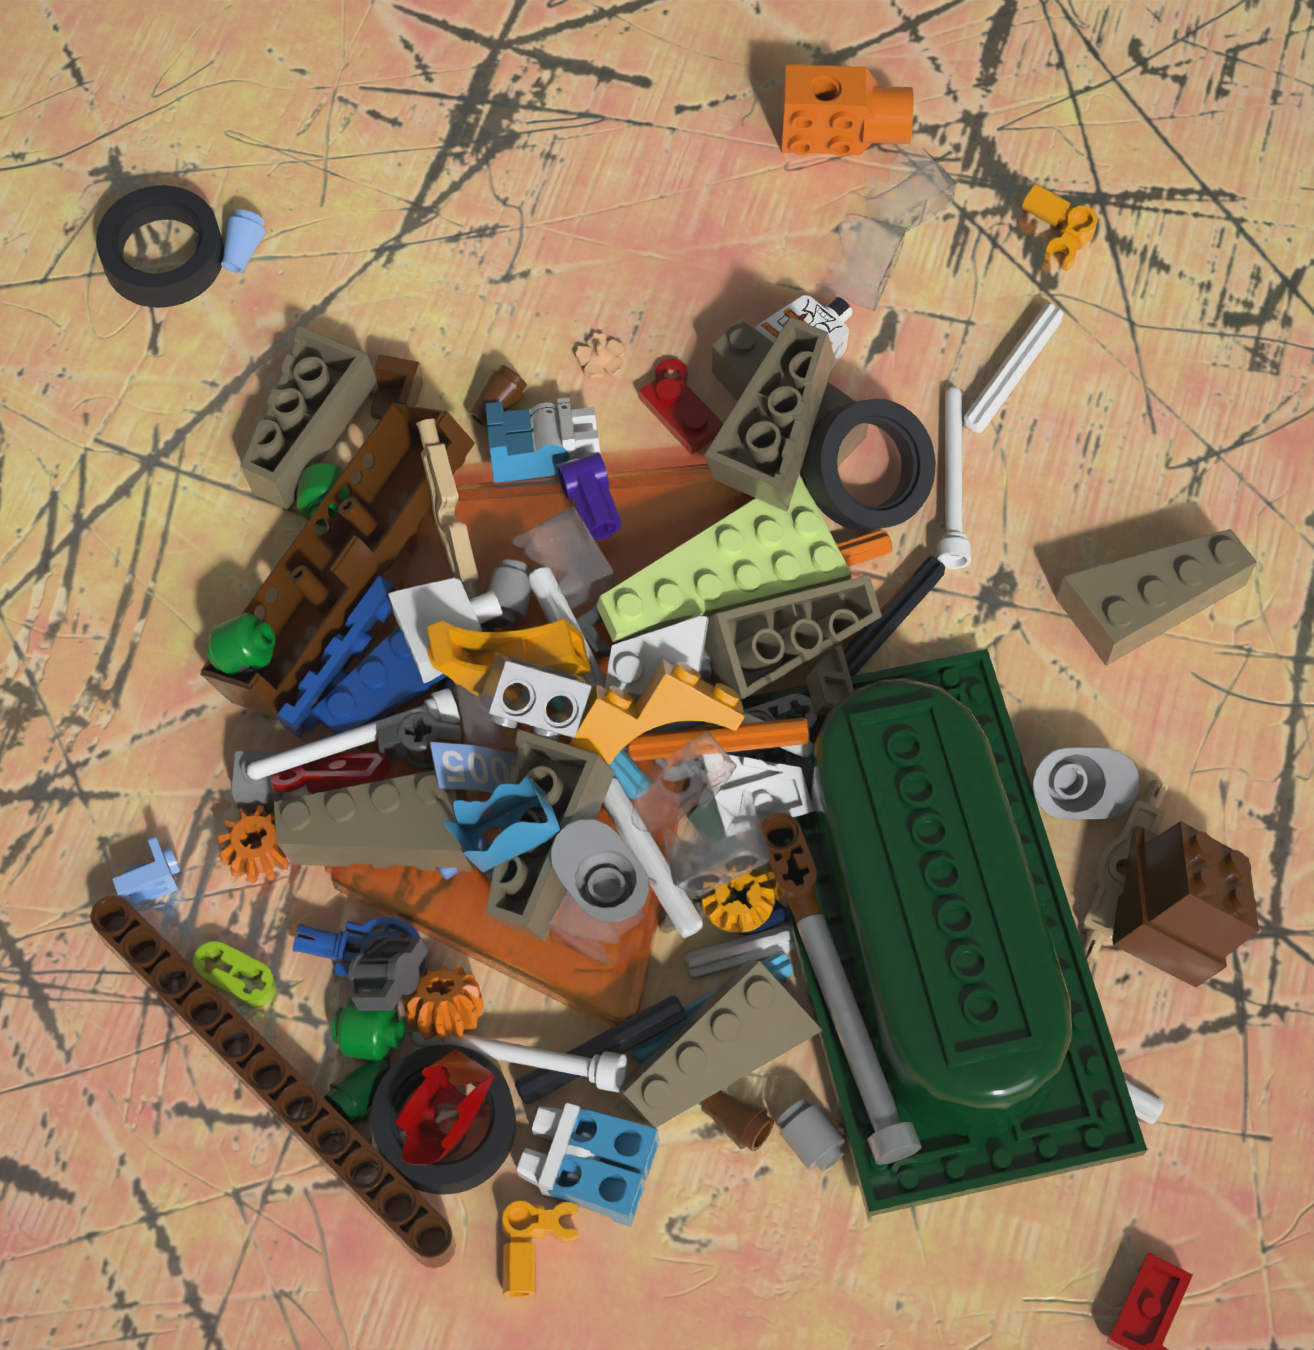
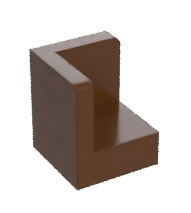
[370,354,423,420]

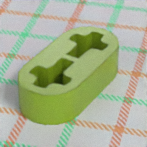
[193,941,277,1008]

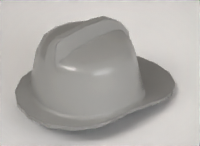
[1032,747,1140,819]
[551,819,649,922]

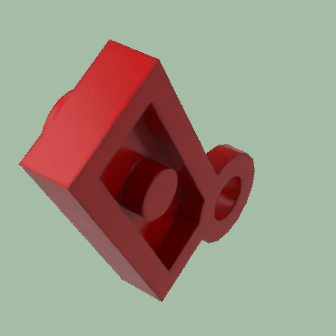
[639,359,724,455]
[270,753,391,794]
[1106,1252,1193,1350]

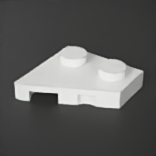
[605,616,709,697]
[701,753,814,837]

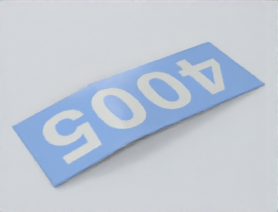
[430,742,517,793]

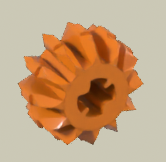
[217,805,289,884]
[403,964,484,1043]

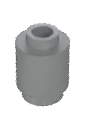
[486,559,533,628]
[776,1098,845,1172]

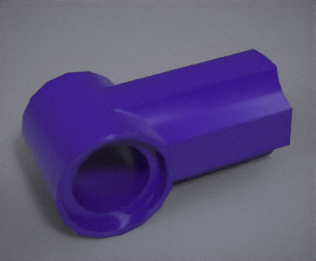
[556,452,621,541]

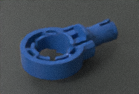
[292,917,425,991]

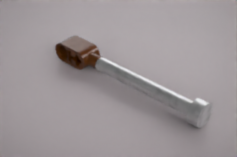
[759,813,921,1165]

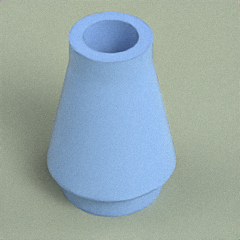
[221,209,266,273]

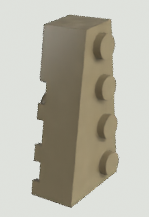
[704,317,835,512]
[712,318,868,483]
[240,325,377,509]
[1056,529,1257,666]
[704,575,882,700]
[486,729,615,942]
[274,770,475,872]
[616,960,823,1128]

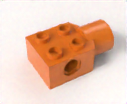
[782,64,914,156]

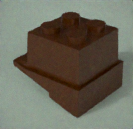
[1112,821,1259,988]

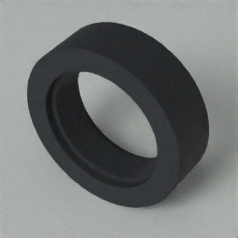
[96,185,224,308]
[804,399,936,530]
[371,1044,516,1195]

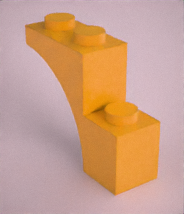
[427,619,591,696]
[569,659,745,765]

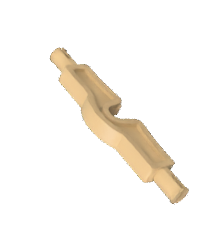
[417,419,479,599]
[1081,780,1169,963]

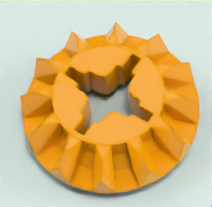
[701,861,775,933]

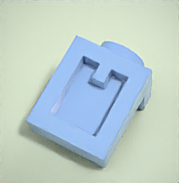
[112,836,180,908]

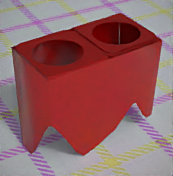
[396,1049,495,1165]

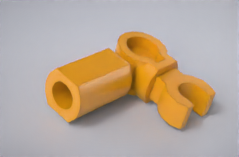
[1022,184,1098,271]
[501,1200,578,1298]

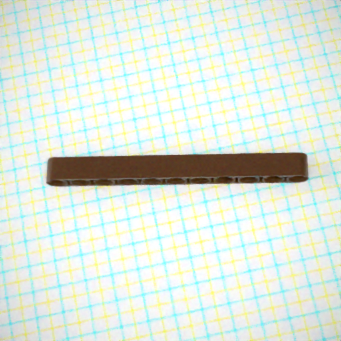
[90,896,456,1268]

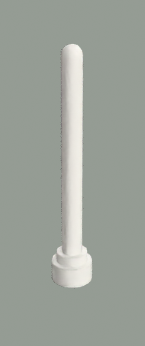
[937,387,971,569]
[246,688,460,780]
[412,1031,627,1092]

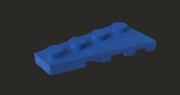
[277,575,395,738]
[311,624,489,735]

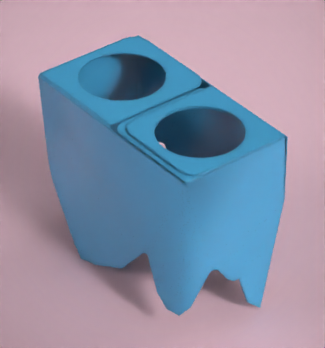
[443,776,561,872]

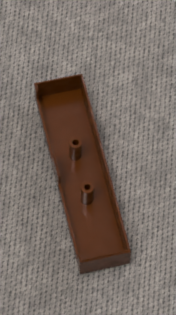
[200,403,475,718]

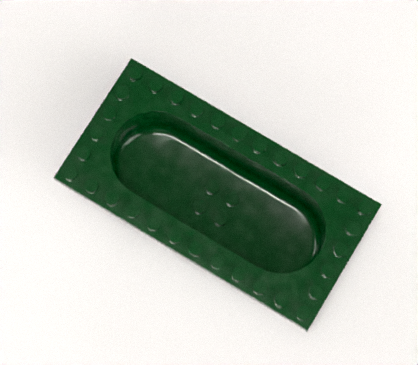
[740,649,1149,1217]

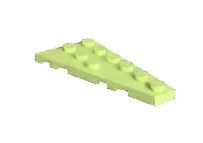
[596,473,852,643]

